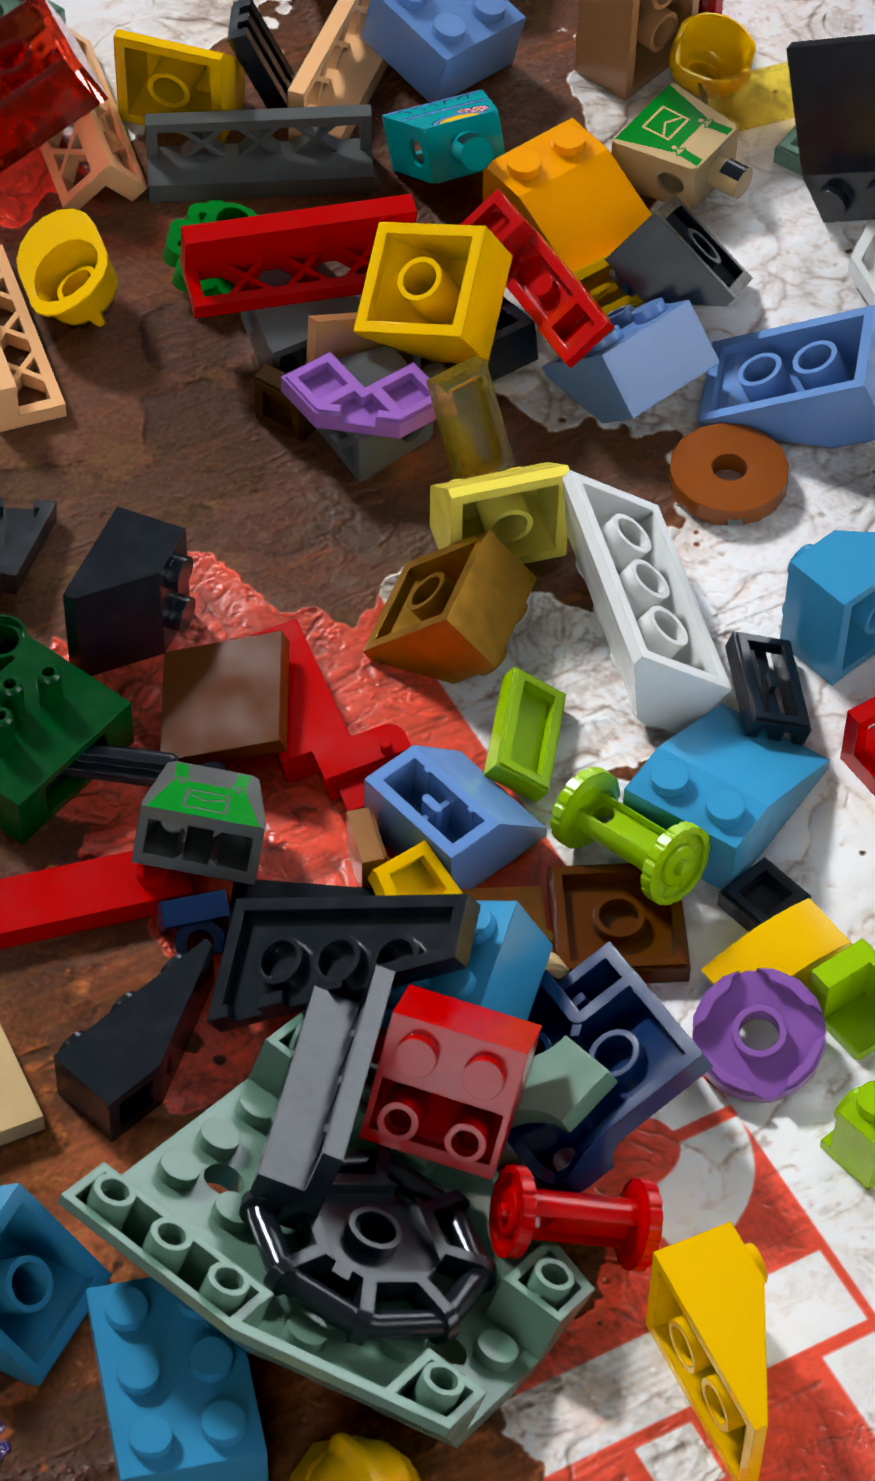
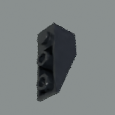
[53,939,215,1143]

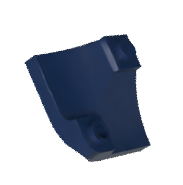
[507,941,713,1193]

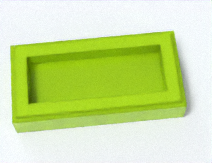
[484,667,566,803]

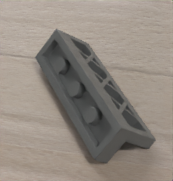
[145,104,374,203]

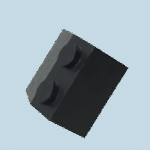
[786,34,875,222]

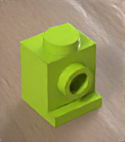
[820,1080,875,1191]

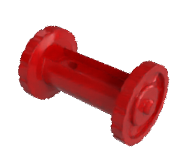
[489,1164,663,1272]

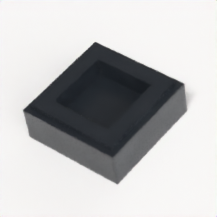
[717,857,812,932]

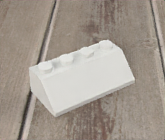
[562,470,732,734]

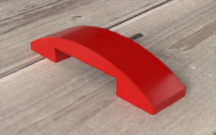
[460,188,615,368]

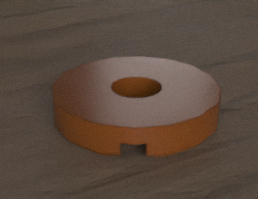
[669,423,789,525]

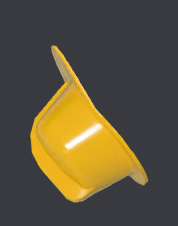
[16,208,118,327]

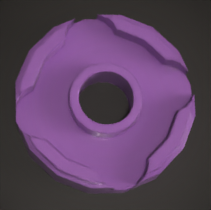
[692,968,826,1103]

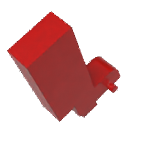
[247,618,411,812]

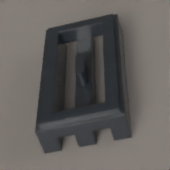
[227,0,296,109]
[725,631,812,745]

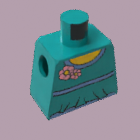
[382,90,505,183]

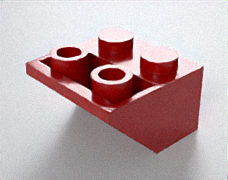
[359,984,542,1180]

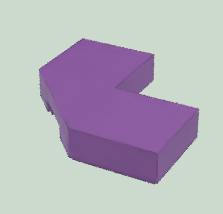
[281,352,449,439]

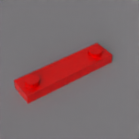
[0,850,194,949]

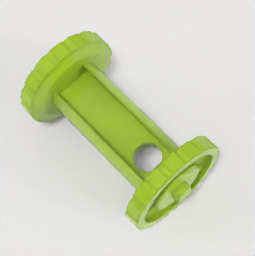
[550,766,711,906]

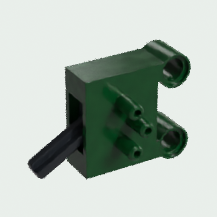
[0,614,179,844]

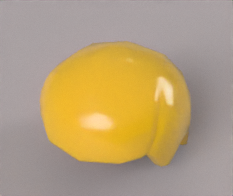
[669,12,756,99]

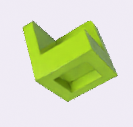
[808,938,875,1060]

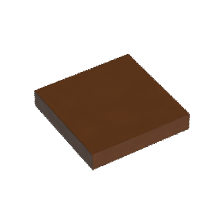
[160,631,290,765]
[547,863,691,983]

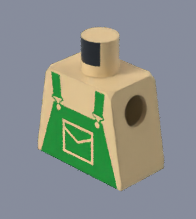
[611,82,753,210]

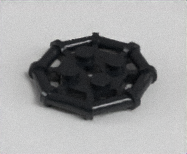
[239,1143,497,1346]

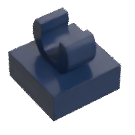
[156,889,230,955]

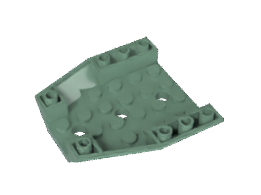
[57,1011,595,1449]

